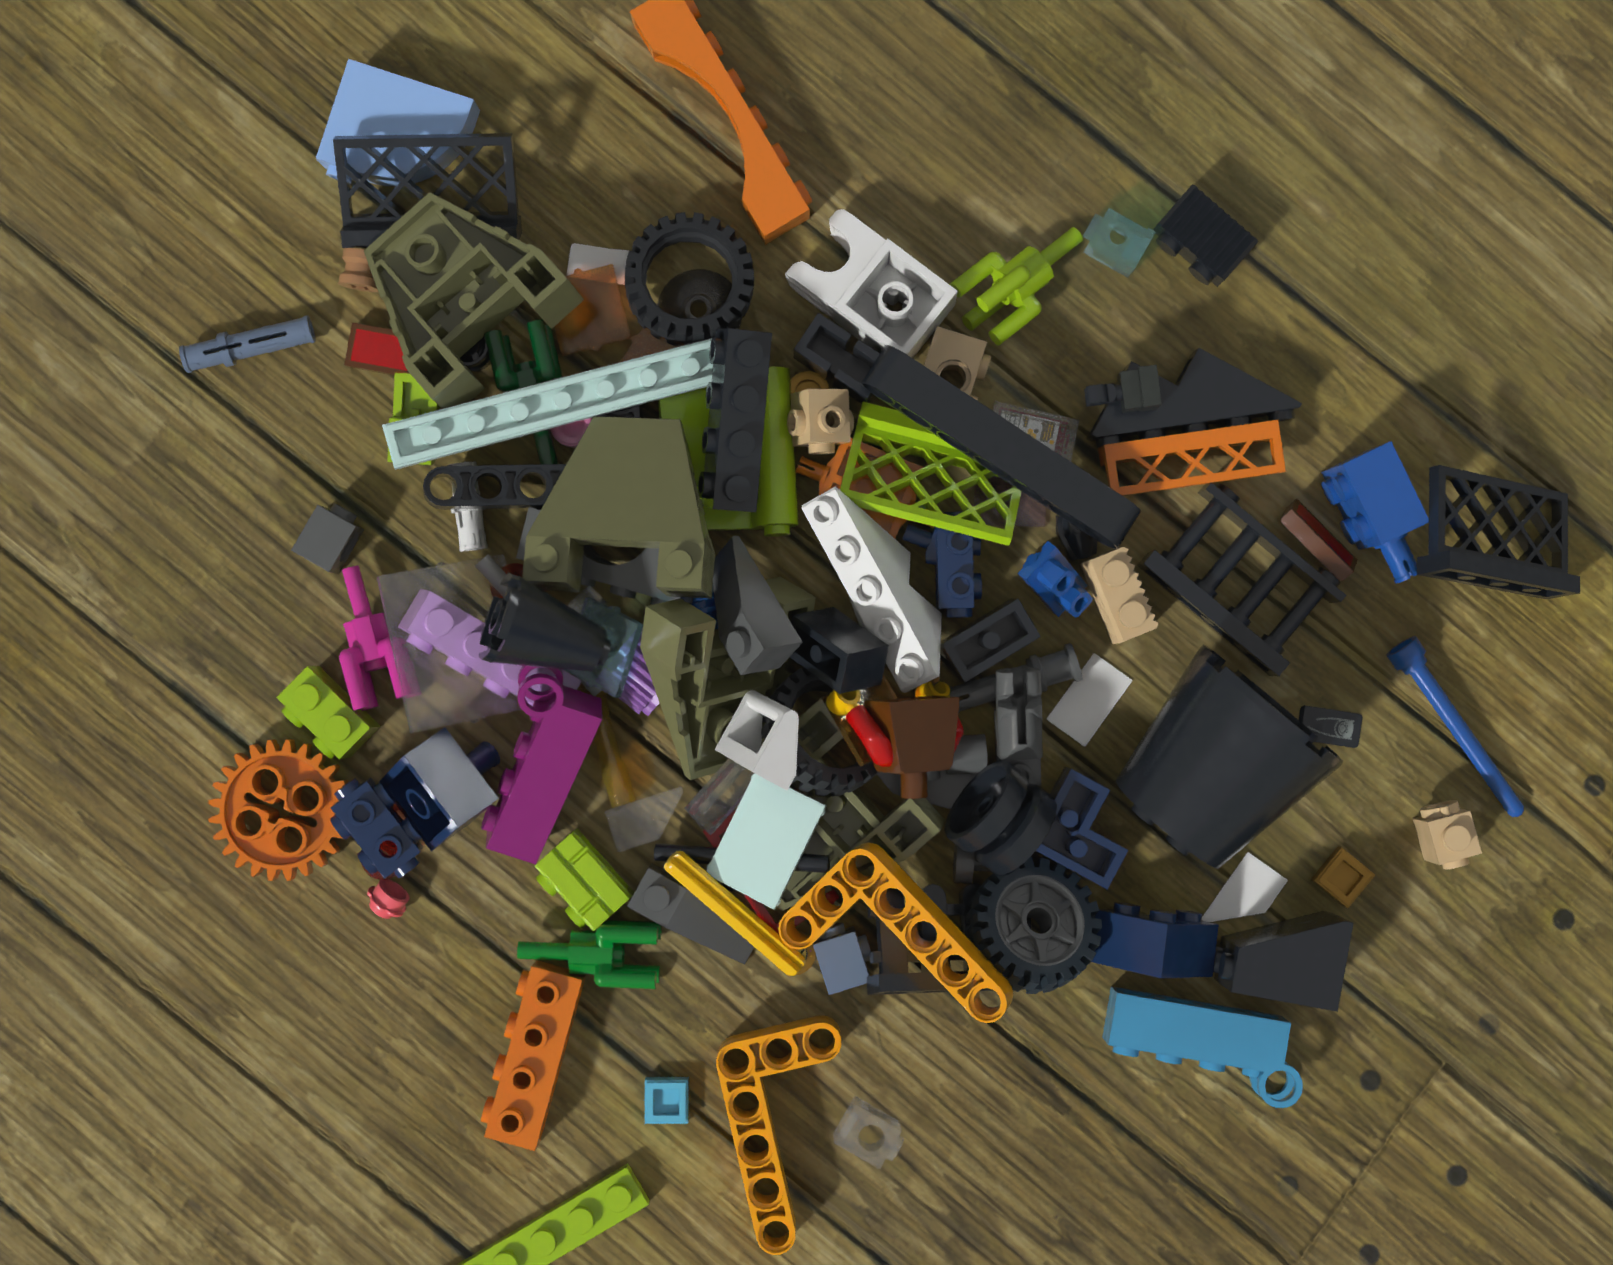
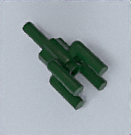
[484,320,563,465]

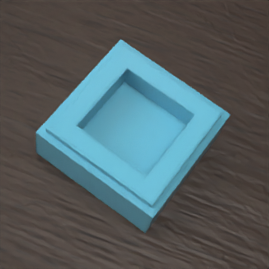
[645,1077,689,1124]

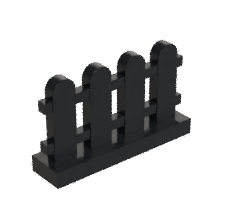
[867,883,1032,995]

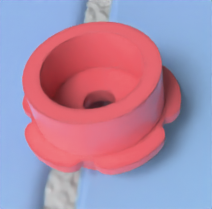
[367,879,409,919]

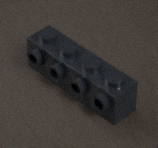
[698,328,772,512]

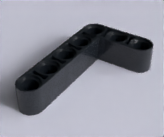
[423,405,640,510]

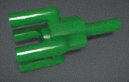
[517,920,662,989]

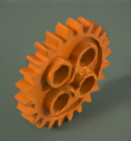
[208,739,349,881]

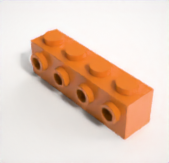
[481,960,586,1151]

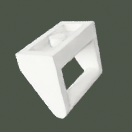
[715,690,799,791]

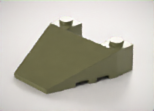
[364,192,584,409]
[522,417,715,599]
[640,577,816,780]
[778,691,946,911]

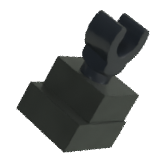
[1084,365,1162,413]

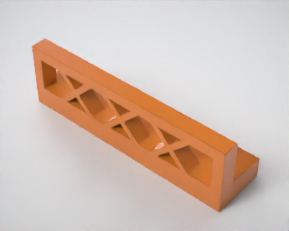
[1098,420,1286,496]

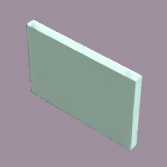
[706,773,826,910]

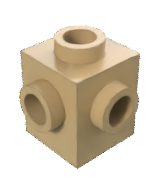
[787,389,854,454]

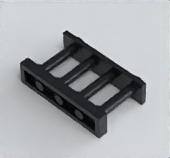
[1137,483,1347,676]

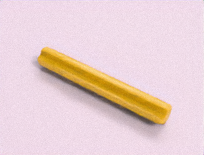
[664,851,806,976]

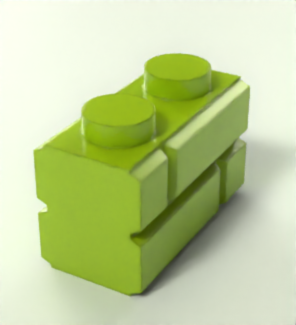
[535,828,635,931]

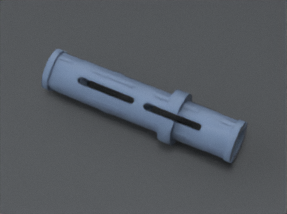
[179,315,316,373]

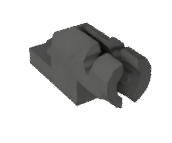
[994,667,1043,787]

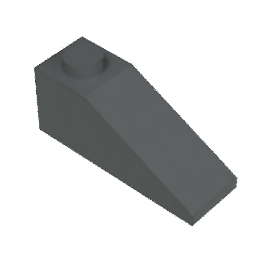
[713,536,802,675]
[627,863,754,965]

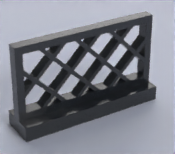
[333,133,522,248]
[1417,465,1580,599]

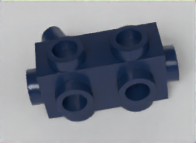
[902,511,982,618]
[330,777,424,879]

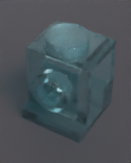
[1082,208,1156,278]

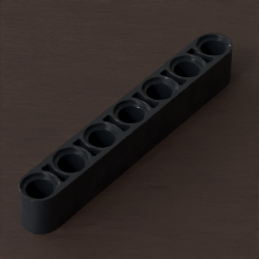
[861,345,1141,550]

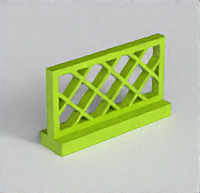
[840,402,1022,546]

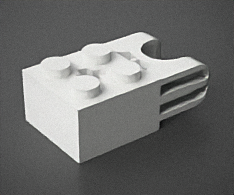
[785,209,958,358]

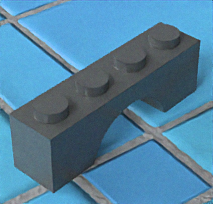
[516,507,693,605]

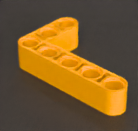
[778,842,1013,1023]
[716,1015,842,1255]

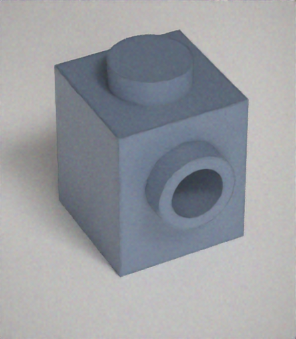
[813,923,871,995]

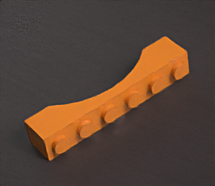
[630,0,813,245]

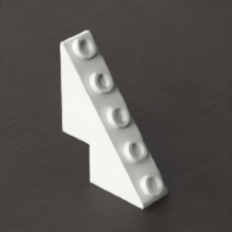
[802,486,942,693]

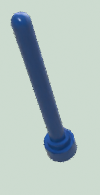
[1386,636,1524,817]

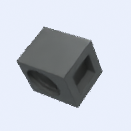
[291,503,365,574]

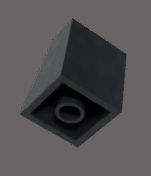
[1213,911,1354,1012]

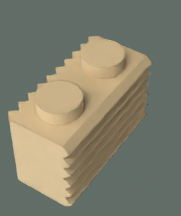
[1080,547,1159,644]

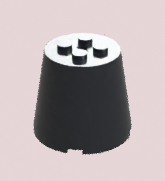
[1116,644,1344,869]

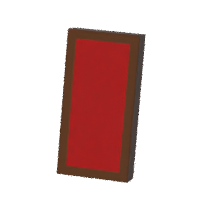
[344,322,408,376]
[1281,498,1358,581]

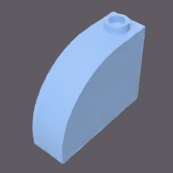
[316,59,480,186]

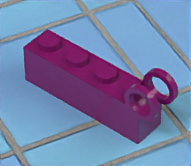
[481,666,602,865]

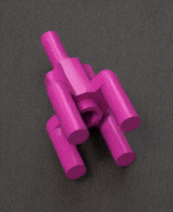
[339,566,421,711]

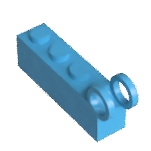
[1102,986,1303,1108]

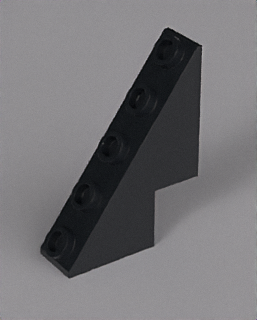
[1087,348,1302,448]

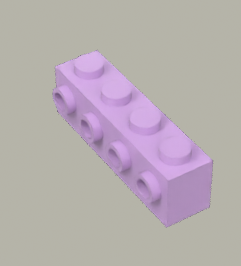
[398,589,581,706]

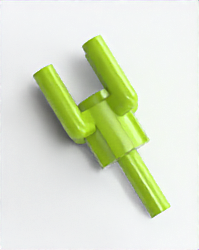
[949,227,1083,346]

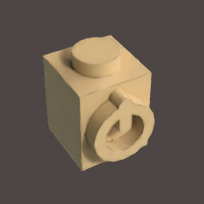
[1413,800,1482,869]

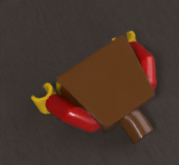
[826,681,964,799]

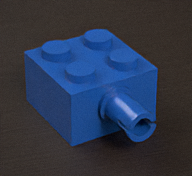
[1321,441,1429,584]

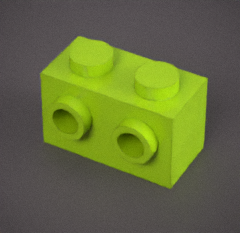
[276,666,381,760]

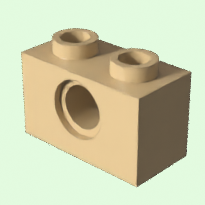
[924,326,991,401]

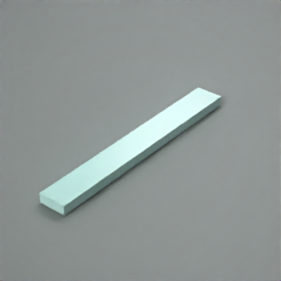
[382,338,713,470]

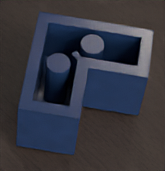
[1036,767,1128,889]
[1092,902,1219,978]

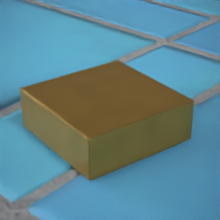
[1311,846,1375,908]

